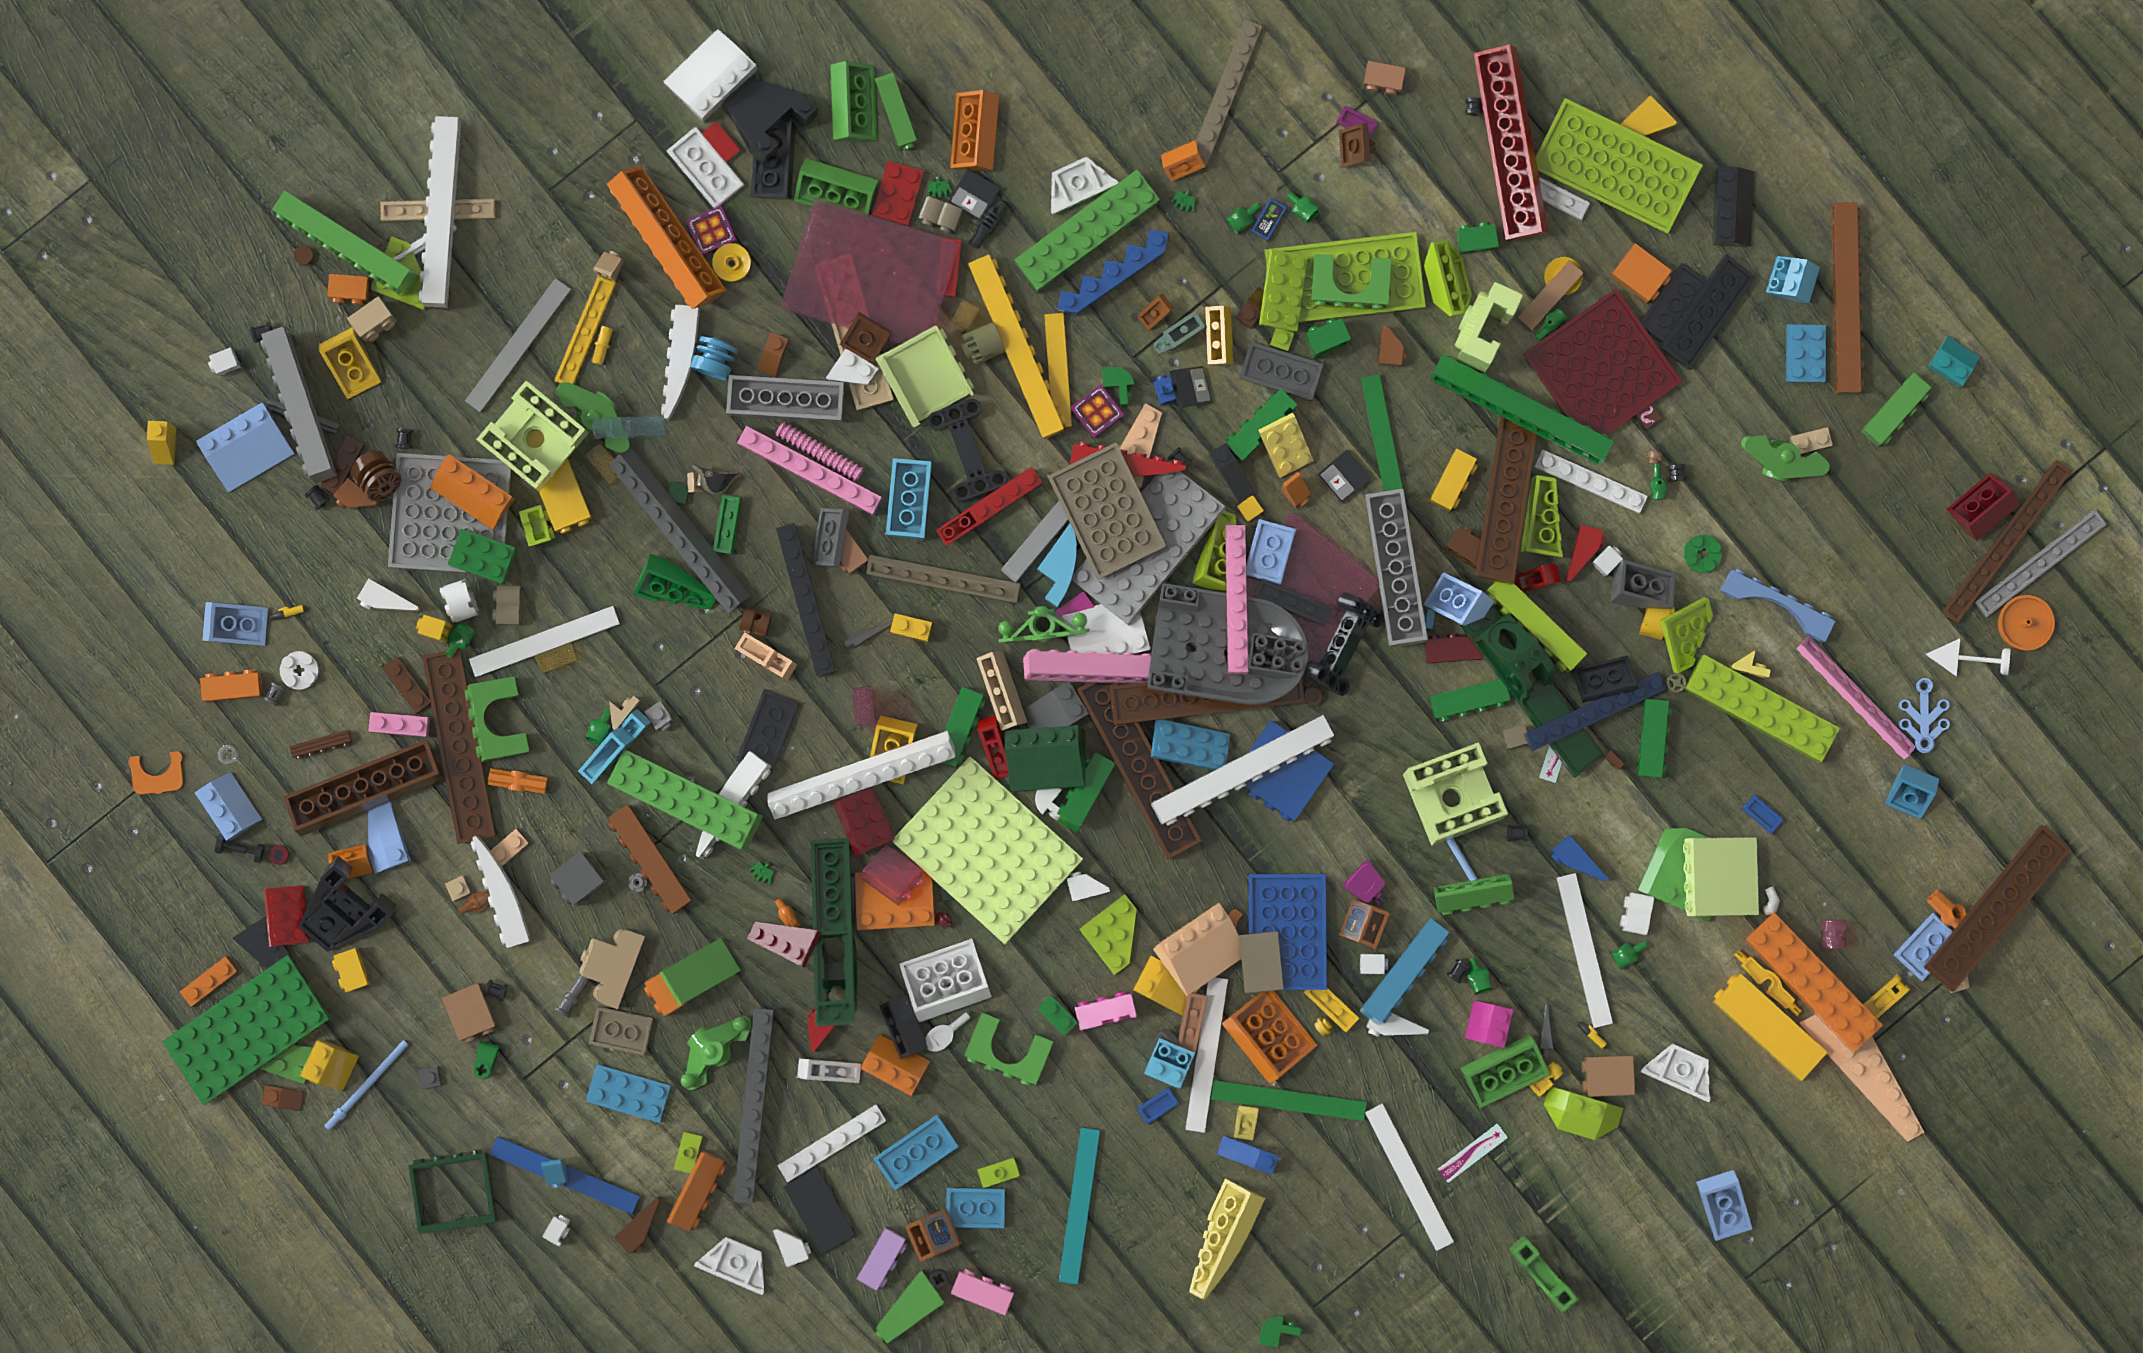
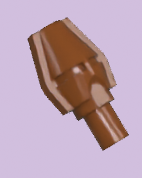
[458,891,490,915]

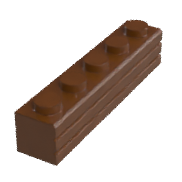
[289,730,352,760]

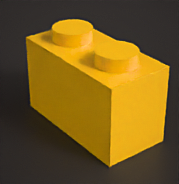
[890,614,933,643]
[332,948,371,992]

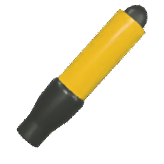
[270,605,307,621]
[1577,1021,1608,1049]

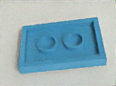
[1786,325,1826,383]
[946,1188,1005,1228]

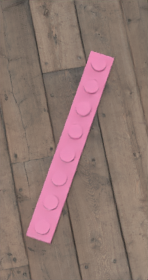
[1225,525,1248,674]
[1796,636,1916,759]

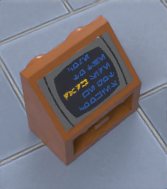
[1339,899,1390,949]
[905,1208,961,1262]

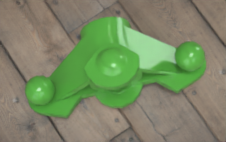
[556,382,629,453]
[1741,435,1830,482]
[998,606,1090,643]
[681,1016,752,1090]

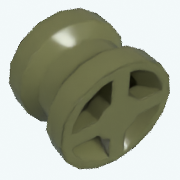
[1665,673,1686,693]

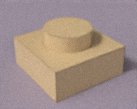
[687,472,707,493]
[445,876,471,901]

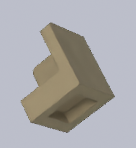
[1503,724,1528,750]

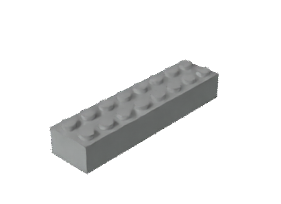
[260,327,337,484]
[1365,489,1428,648]

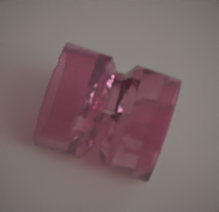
[1820,921,1847,948]

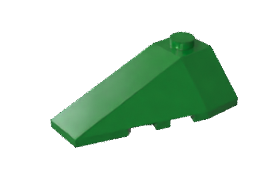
[633,554,716,609]

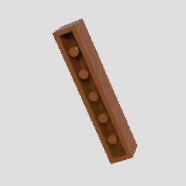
[608,804,692,914]

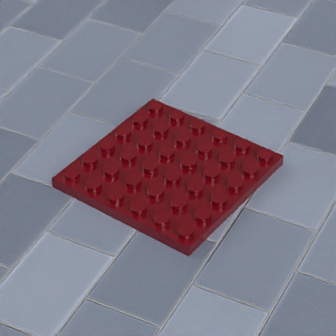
[1522,289,1683,435]

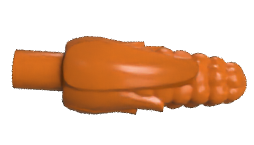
[775,898,802,928]

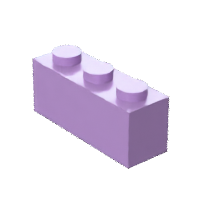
[857,1227,907,1290]

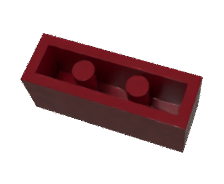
[1424,634,1484,664]

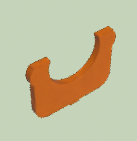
[128,751,183,795]

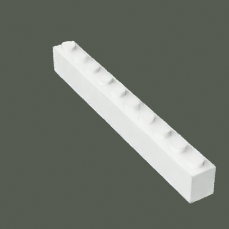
[419,116,461,308]
[1151,715,1334,826]
[768,731,955,819]

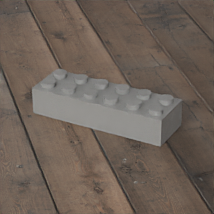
[726,375,845,423]

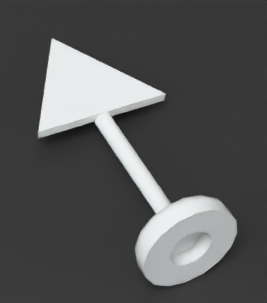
[1926,639,2010,676]

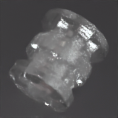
[217,745,239,764]

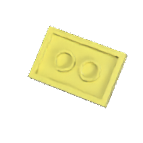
[1258,413,1314,478]

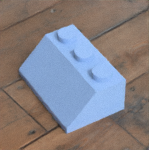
[1423,572,1494,626]
[195,772,263,841]

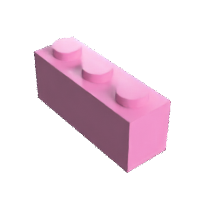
[368,712,431,738]
[951,1269,1014,1315]

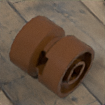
[739,607,772,638]

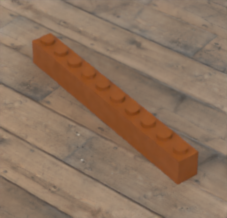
[1831,202,1864,395]

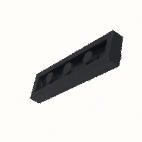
[1254,579,1332,626]

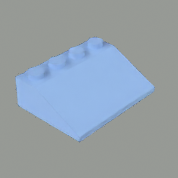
[196,402,295,493]

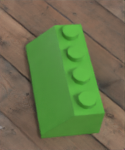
[831,61,877,142]
[794,158,878,223]
[1433,874,1514,915]
[1461,1035,1550,1108]

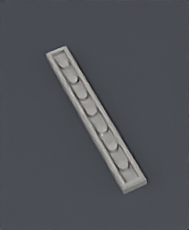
[465,278,571,412]
[1974,509,2107,618]

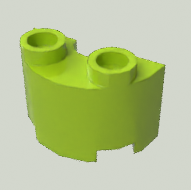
[519,505,555,547]

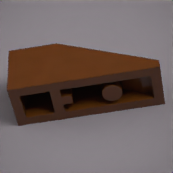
[614,1197,661,1254]

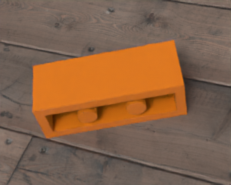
[200,670,263,702]

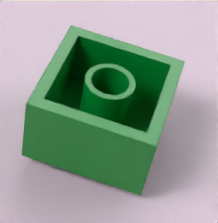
[1305,317,1351,359]

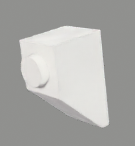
[1067,871,1110,901]
[773,1228,811,1267]

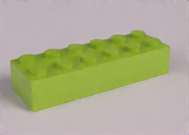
[1485,581,1587,673]

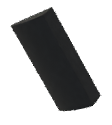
[750,122,796,200]

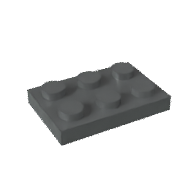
[811,508,849,567]

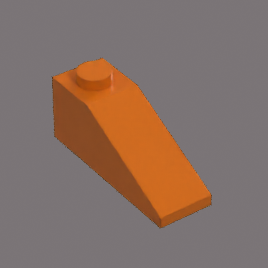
[1281,472,1311,508]

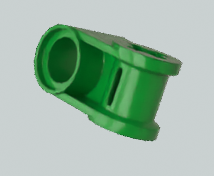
[473,1041,500,1079]

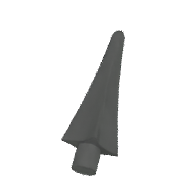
[843,621,892,648]
[1539,1004,1553,1057]

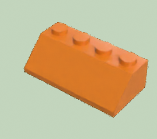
[950,90,999,171]
[430,454,515,531]
[667,1150,726,1231]

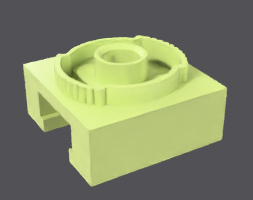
[1454,282,1523,373]
[476,381,588,492]
[1403,743,1508,846]

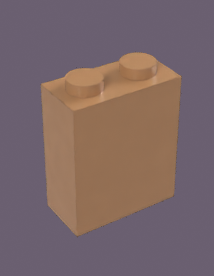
[442,983,497,1043]
[1581,1055,1635,1096]

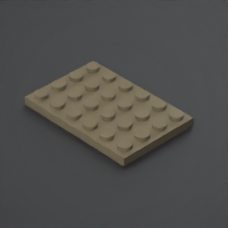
[1048,442,1167,580]

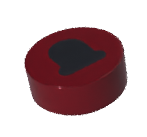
[269,845,289,865]

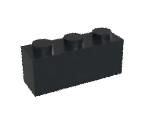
[879,994,928,1060]

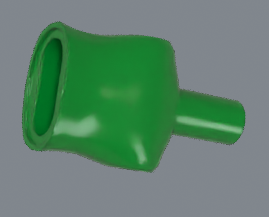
[1286,191,1321,224]
[1225,203,1261,234]
[1535,309,1567,341]
[1650,464,1668,500]
[445,623,476,658]
[585,709,612,745]
[1610,941,1648,970]
[1467,957,1493,995]

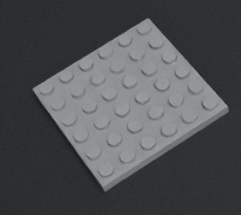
[388,453,512,573]

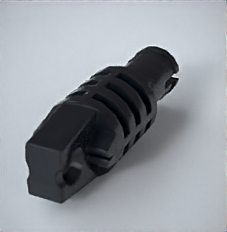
[969,200,1008,249]

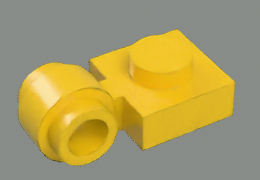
[1528,1061,1563,1097]

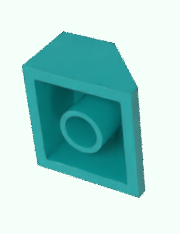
[1926,336,1980,389]

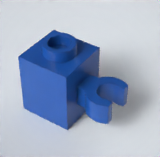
[1153,375,1176,406]

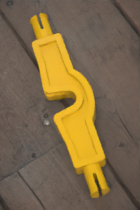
[1734,949,1802,1016]

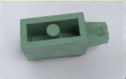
[1153,311,1205,355]

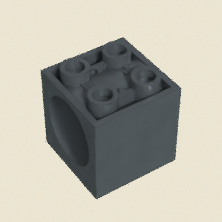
[550,851,608,906]

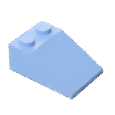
[203,602,268,646]
[1697,1170,1752,1241]

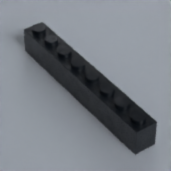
[776,523,836,677]

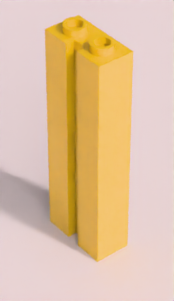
[526,430,593,534]
[1713,974,1828,1081]

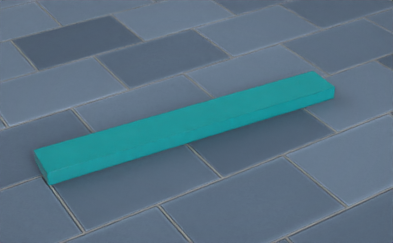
[1059,1128,1100,1284]

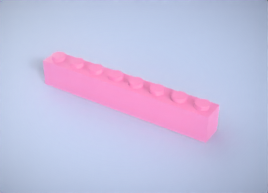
[737,426,883,516]
[1023,649,1151,684]

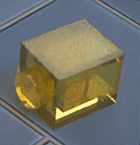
[952,300,980,332]

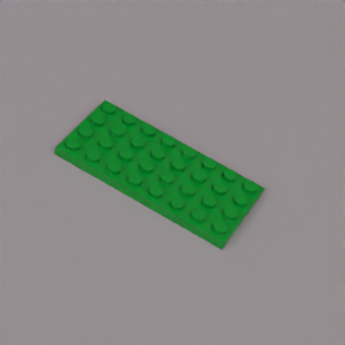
[162,955,331,1106]

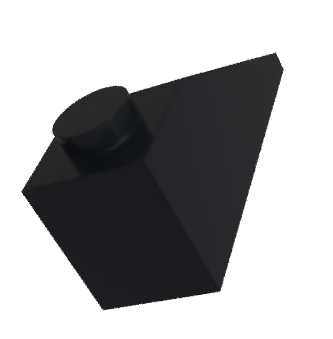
[1209,443,1256,504]

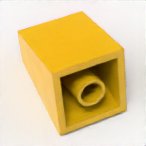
[300,1040,359,1091]

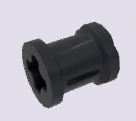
[250,322,273,343]
[395,428,413,449]
[1167,447,1192,466]
[304,485,330,510]
[1507,825,1528,842]
[1446,959,1471,984]
[484,979,508,1002]
[930,1269,948,1288]

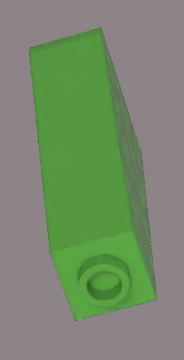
[875,72,917,151]
[876,1270,945,1343]

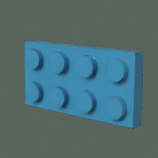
[1151,720,1230,771]
[586,1064,671,1123]
[873,1115,959,1190]

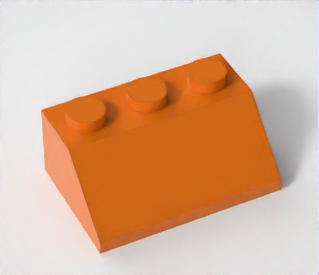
[860,1034,930,1096]

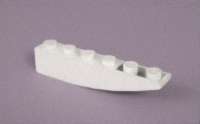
[661,305,700,421]
[696,751,771,859]
[471,835,531,948]

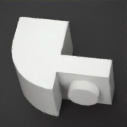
[1035,789,1062,821]

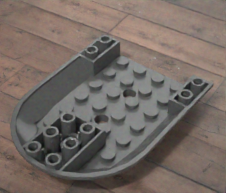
[1147,583,1308,705]

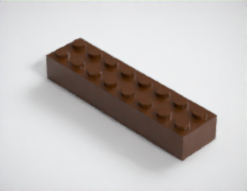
[283,739,444,837]

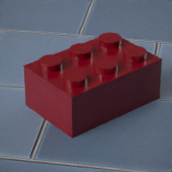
[832,786,895,857]

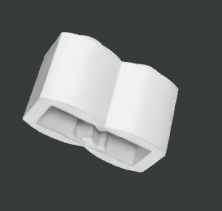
[1620,893,1654,935]

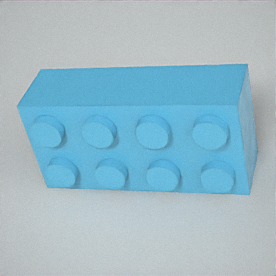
[886,458,932,540]

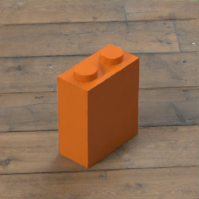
[1610,243,1672,304]

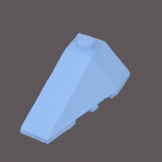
[368,801,411,874]

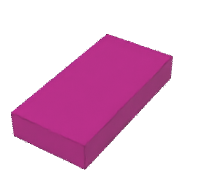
[1055,591,1094,629]

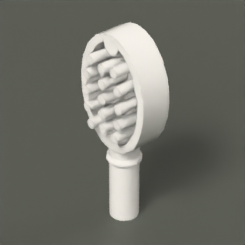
[926,1012,970,1051]

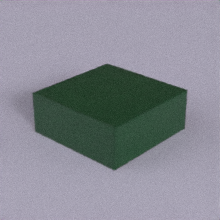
[668,482,689,505]

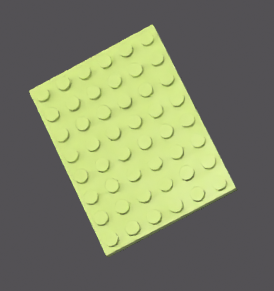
[892,757,1083,944]

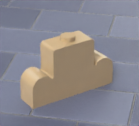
[579,929,645,1009]

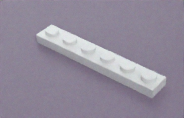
[1534,449,1647,514]
[778,1104,886,1182]

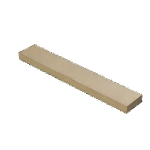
[380,199,496,222]

